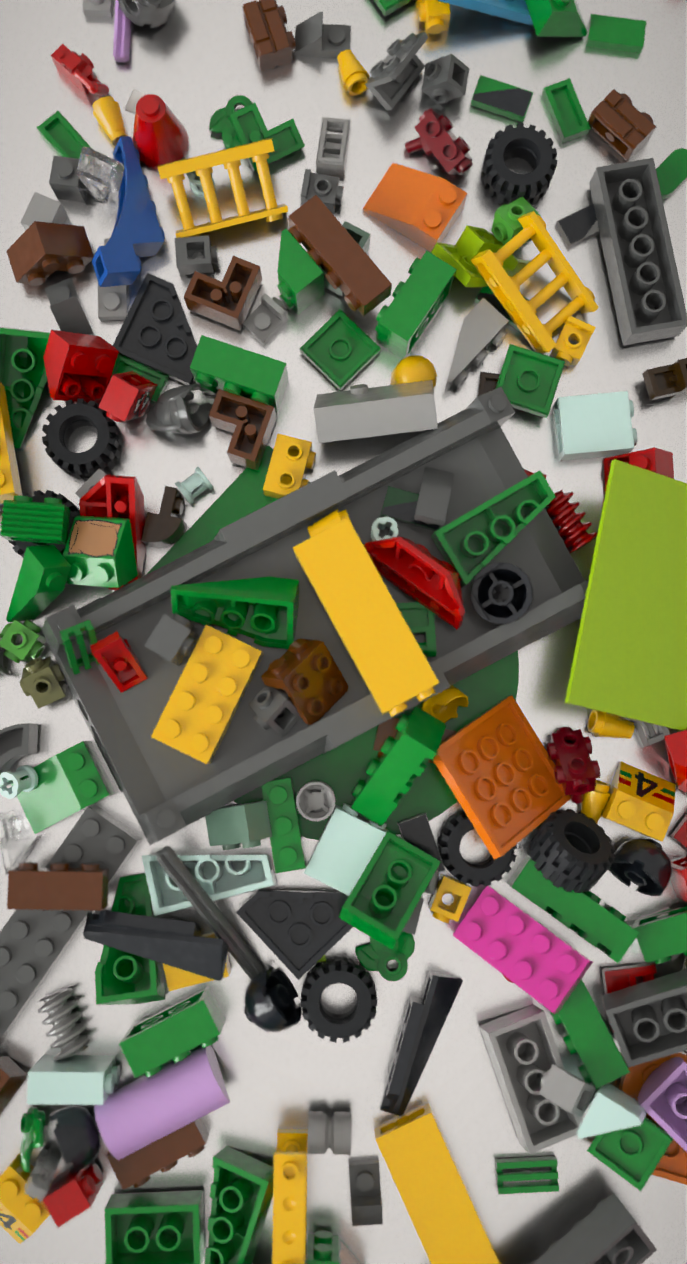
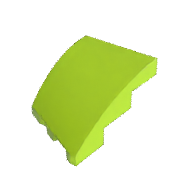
[431,226,530,287]

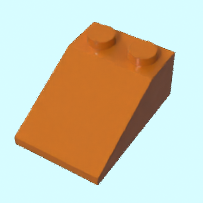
[363,163,467,252]

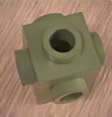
[20,656,67,709]

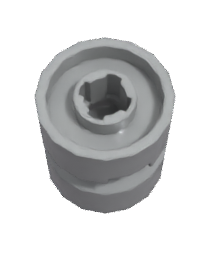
[296,780,336,821]
[308,1111,352,1155]

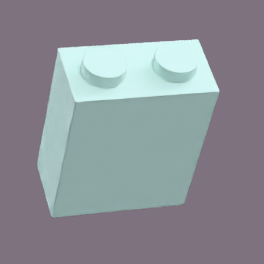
[553,391,637,461]
[304,803,388,896]
[27,1055,120,1105]

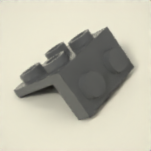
[365,32,429,110]

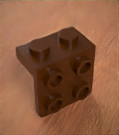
[260,638,348,725]

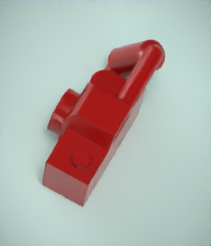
[51,44,109,96]

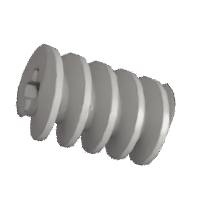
[37,988,90,1060]

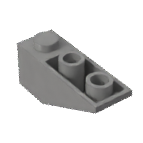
[445,298,509,391]

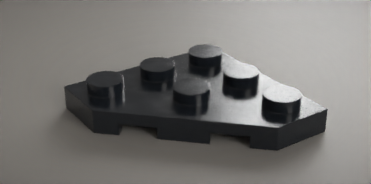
[113,273,197,385]
[236,890,353,980]

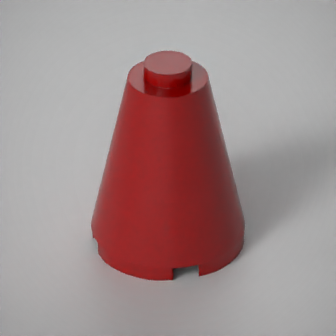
[132,94,189,171]

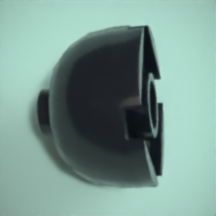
[471,563,533,624]
[609,839,672,896]
[244,967,302,1032]
[50,1105,101,1174]

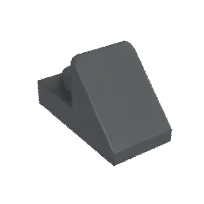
[294,12,351,58]
[44,278,94,335]
[349,1159,383,1226]

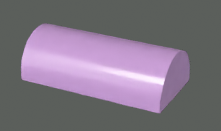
[94,1045,230,1160]
[638,1057,687,1152]

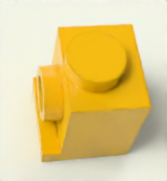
[416,0,451,34]
[550,315,596,367]
[428,873,472,923]

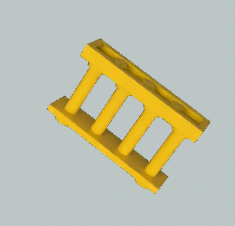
[158,138,289,238]
[471,211,599,353]
[272,1129,308,1264]

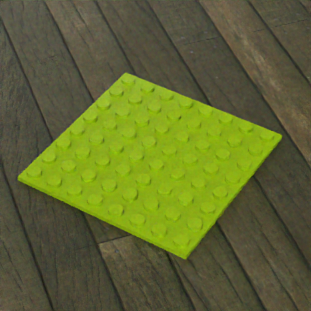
[565,459,687,731]

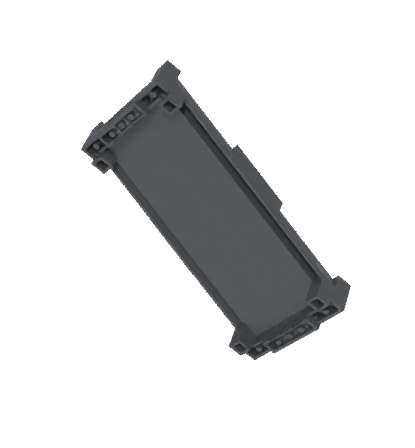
[42,387,589,845]

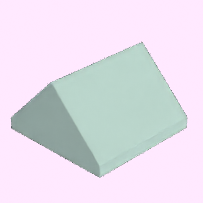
[577,1083,647,1139]

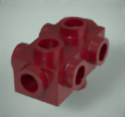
[405,108,473,176]
[547,727,600,803]

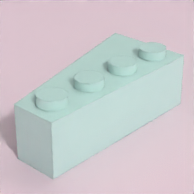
[141,855,277,916]

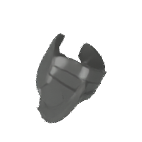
[146,384,212,434]

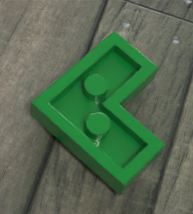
[228,102,305,172]

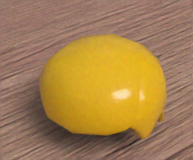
[390,355,437,389]
[422,685,469,724]

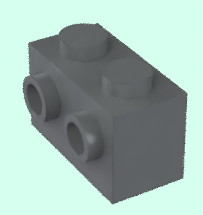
[144,613,198,666]

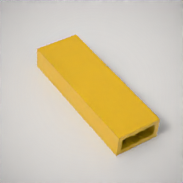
[293,518,439,717]
[374,1103,501,1264]

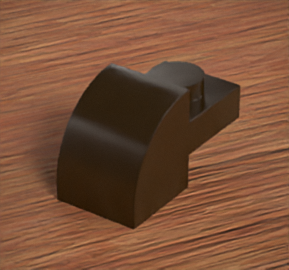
[642,358,687,401]
[141,486,187,548]

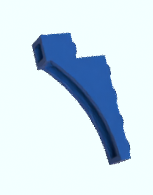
[92,136,165,287]

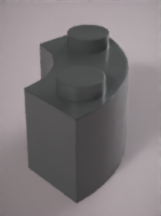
[0,723,38,774]

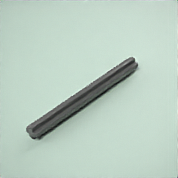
[156,846,265,980]

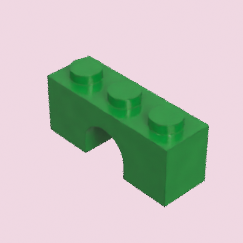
[261,777,307,874]

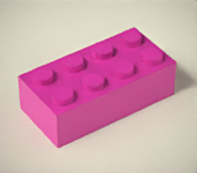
[452,886,593,1014]

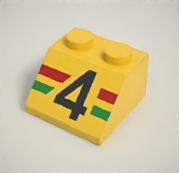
[601,761,676,842]
[0,1153,52,1244]

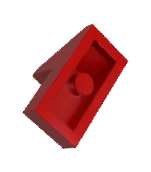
[90,631,148,693]

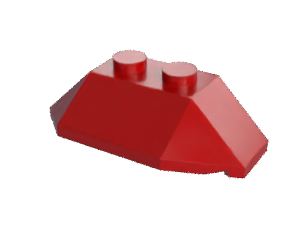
[79,475,146,590]
[363,537,465,630]

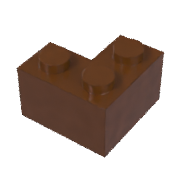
[6,221,94,286]
[184,256,262,331]
[209,389,277,471]

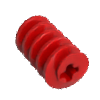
[545,490,598,554]

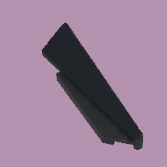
[83,911,229,981]
[380,969,463,1116]

